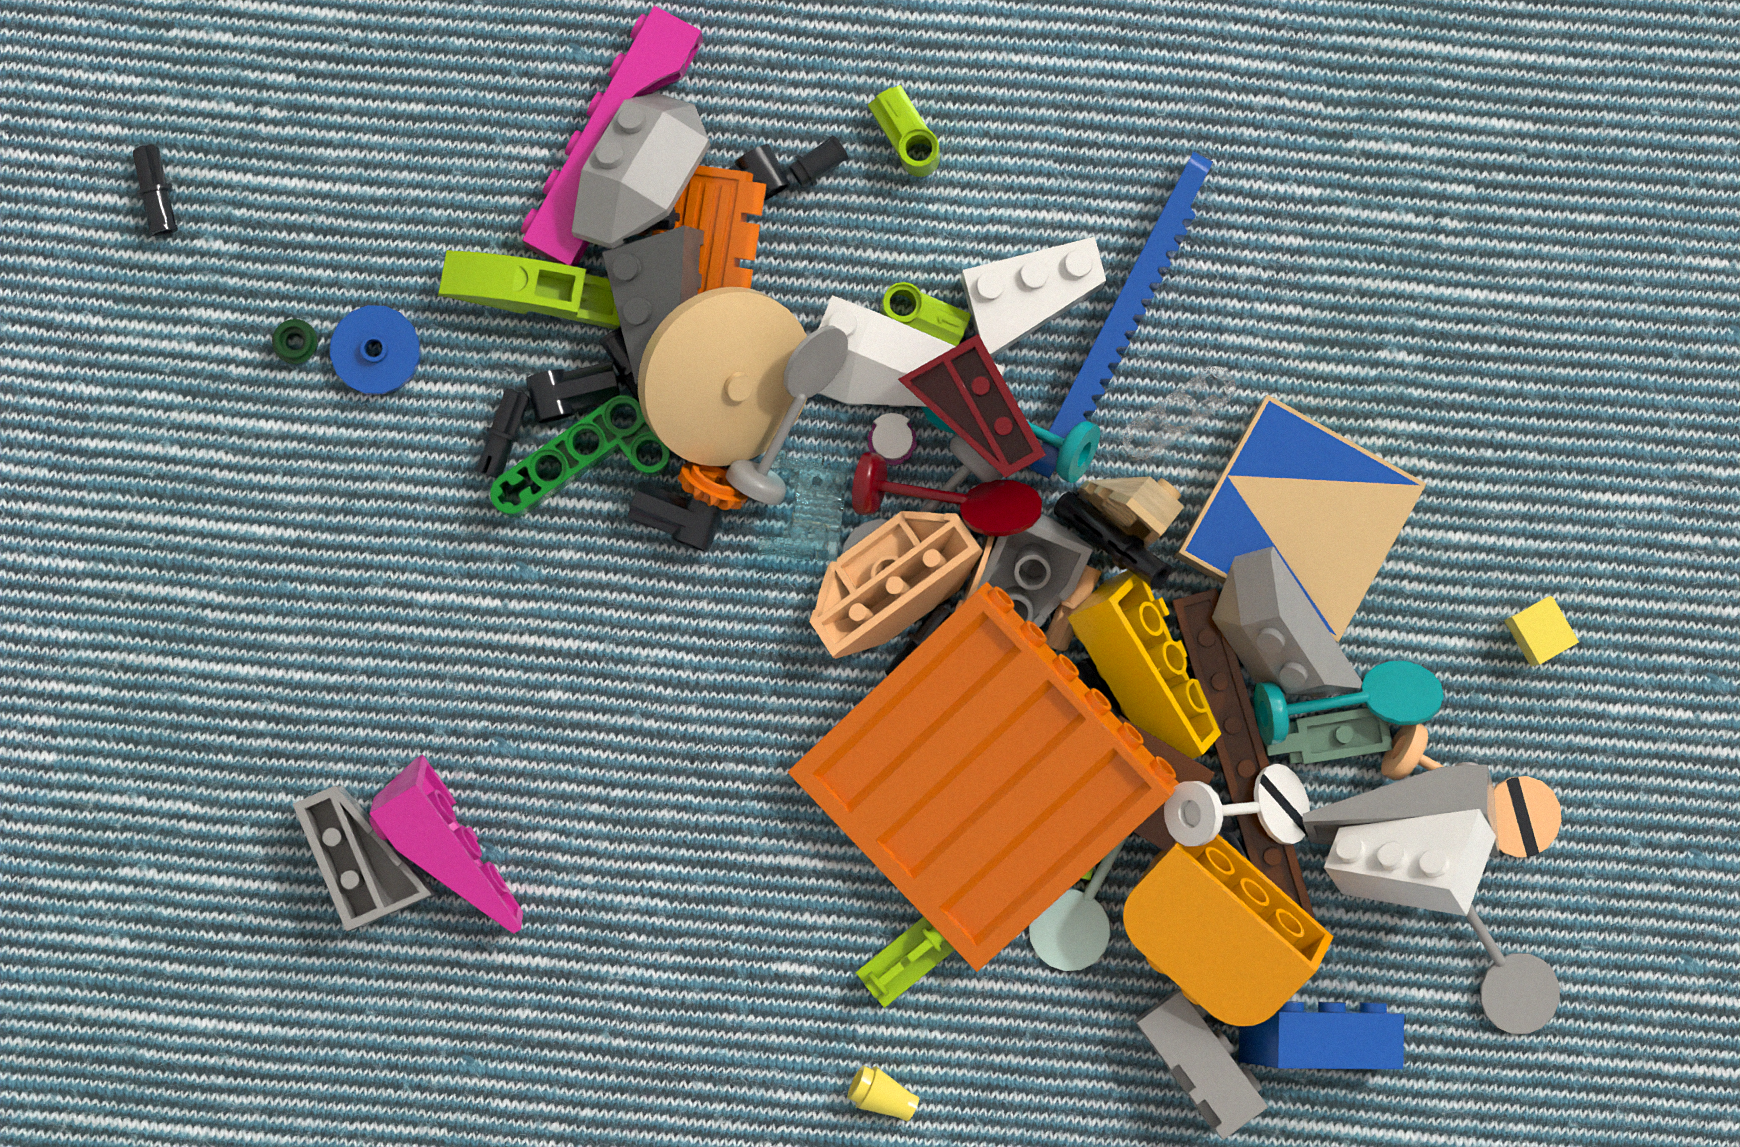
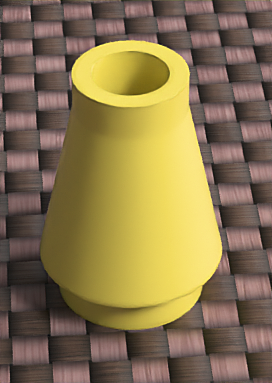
[847,1065,919,1122]

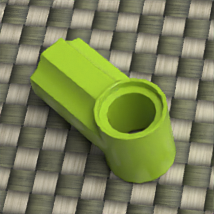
[868,85,940,177]
[879,282,972,346]

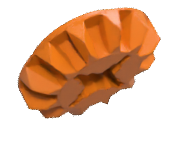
[678,462,748,510]

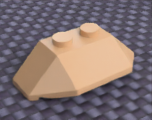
[809,511,983,659]

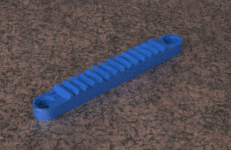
[1029,151,1213,479]

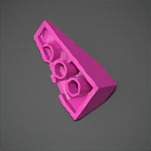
[369,754,523,934]

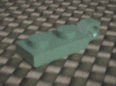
[1262,708,1393,764]

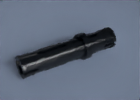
[1054,491,1171,589]

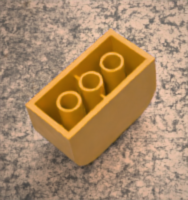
[1123,834,1334,1026]

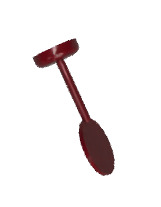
[852,452,1042,537]

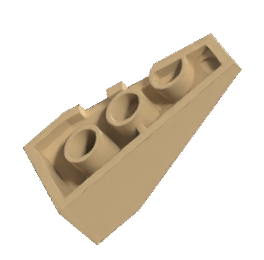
[1077,476,1184,549]

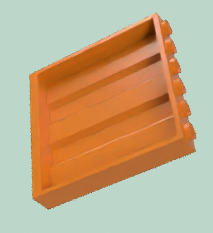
[788,582,1180,972]

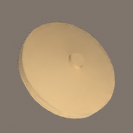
[638,287,807,466]

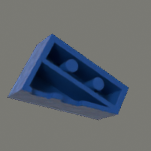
[1238,1001,1404,1069]

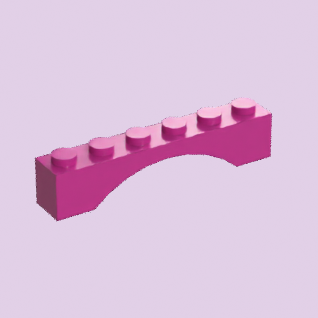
[521,5,703,267]

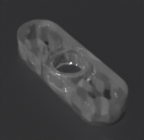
[1120,366,1236,461]

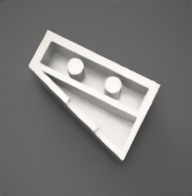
[961,237,1106,359]
[1324,809,1496,916]

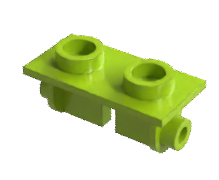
[855,916,955,1008]

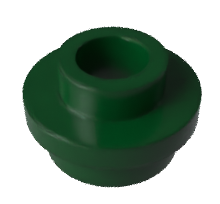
[272,319,318,365]

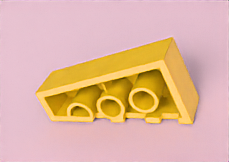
[1067,570,1221,759]

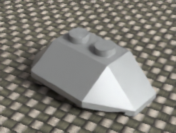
[572,93,711,249]
[1212,546,1363,697]

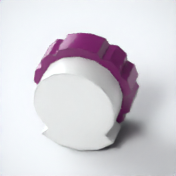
[867,413,917,466]

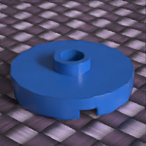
[330,305,421,395]

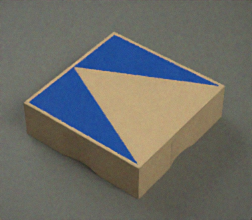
[1174,394,1426,643]

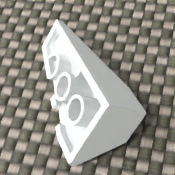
[818,295,1006,407]

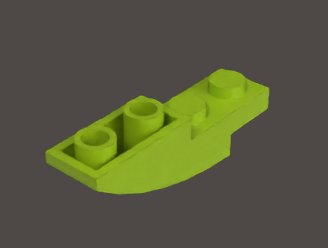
[438,250,620,329]

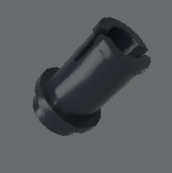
[789,135,849,188]

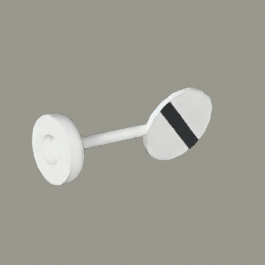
[1164,764,1310,846]

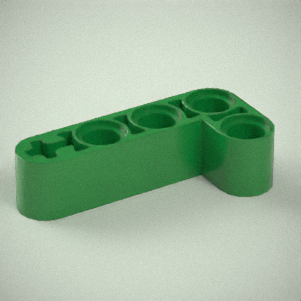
[490,395,671,518]

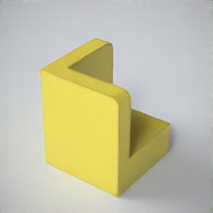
[1504,596,1579,667]

